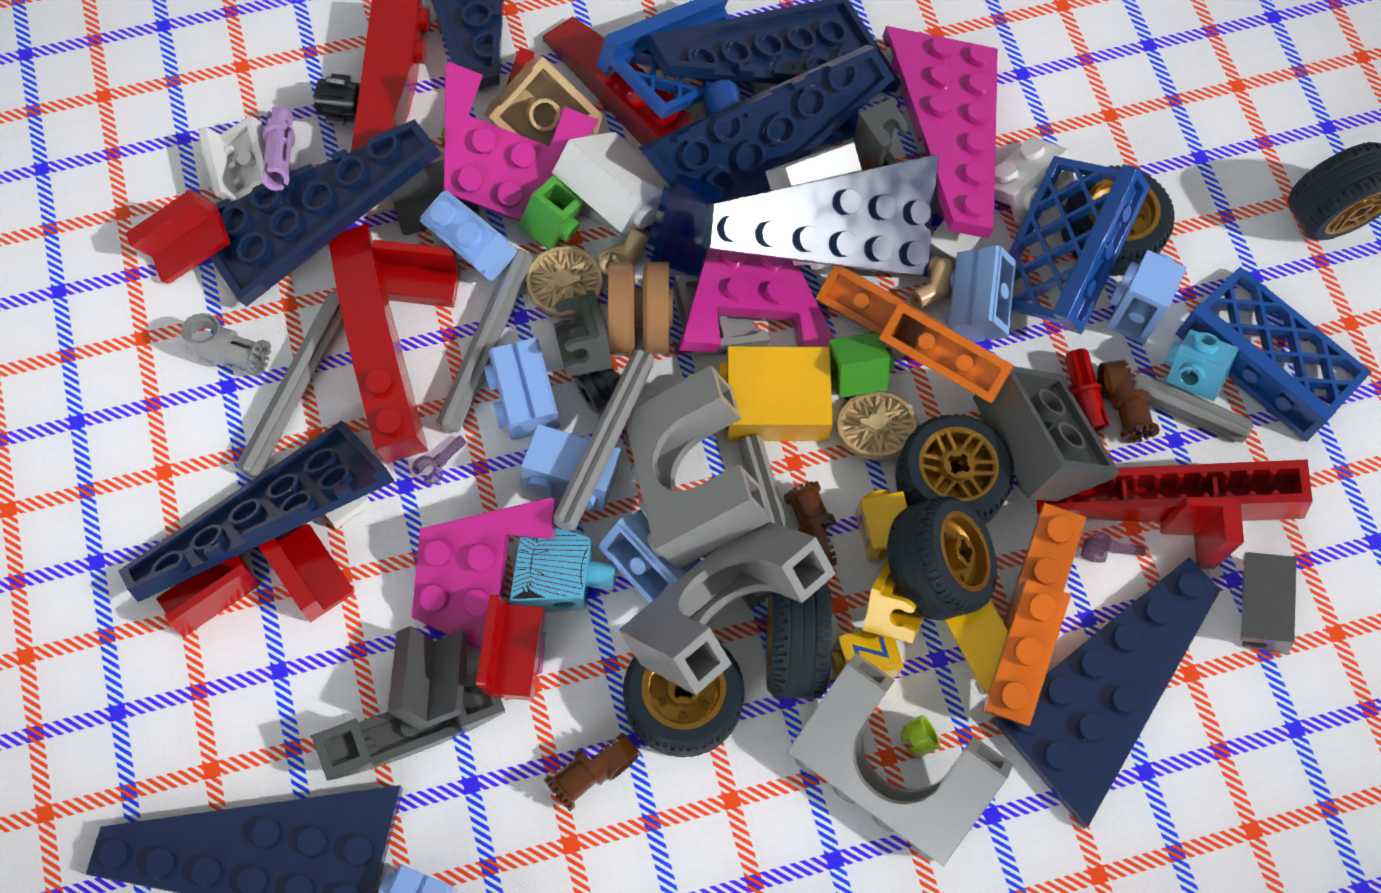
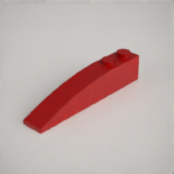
[351,0,430,151]
[543,16,695,145]
[329,224,429,463]
[1036,459,1313,522]

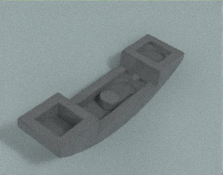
[311,673,505,781]

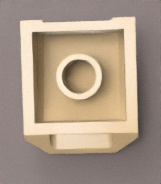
[484,55,603,146]

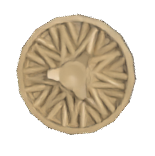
[526,246,603,318]
[837,392,917,460]

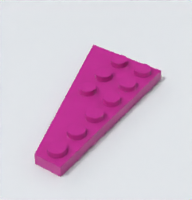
[882,26,998,238]

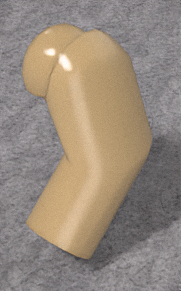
[598,228,651,276]
[909,256,955,309]

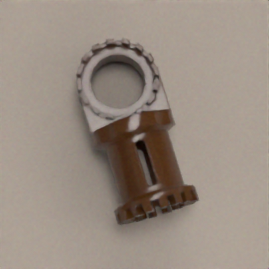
[1097,359,1160,443]
[783,481,837,567]
[543,733,641,812]

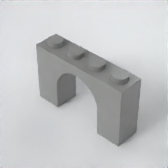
[624,365,771,569]
[619,522,836,695]
[787,653,1013,867]

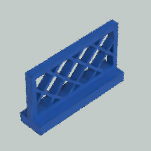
[596,0,742,119]
[1008,156,1150,334]
[1175,267,1372,442]

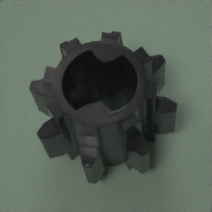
[314,74,360,125]

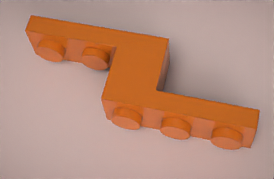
[815,266,1015,403]
[982,503,1087,727]

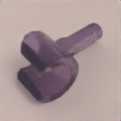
[412,435,467,485]
[1081,532,1145,563]

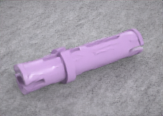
[262,105,295,191]

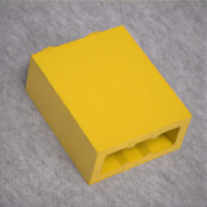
[718,346,833,441]

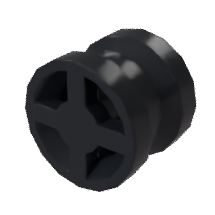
[574,368,620,413]

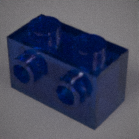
[647,173,725,277]

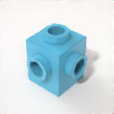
[1165,329,1239,402]

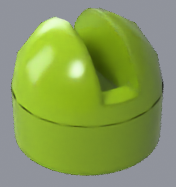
[901,715,940,756]

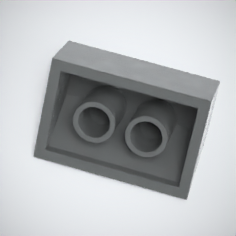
[972,366,1120,502]

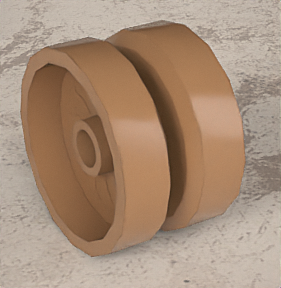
[608,262,673,354]

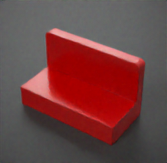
[126,189,230,284]
[372,240,461,308]
[1160,497,1244,569]
[258,524,354,623]
[156,555,260,637]
[476,595,546,701]

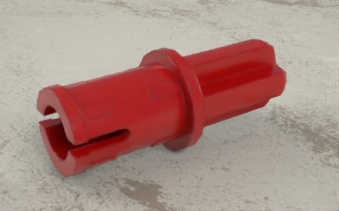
[1065,348,1110,432]

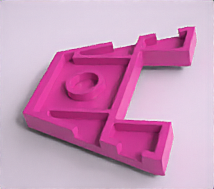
[444,61,598,222]
[679,249,835,353]
[412,498,559,675]

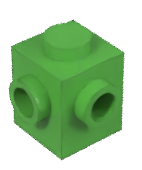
[518,175,585,251]
[828,332,895,398]

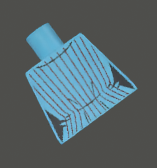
[510,528,617,612]

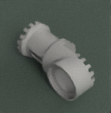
[181,313,271,377]

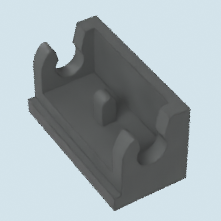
[853,97,908,170]
[554,290,613,377]
[1240,552,1297,655]

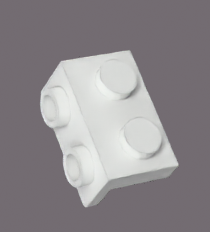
[199,115,266,201]
[994,136,1074,225]

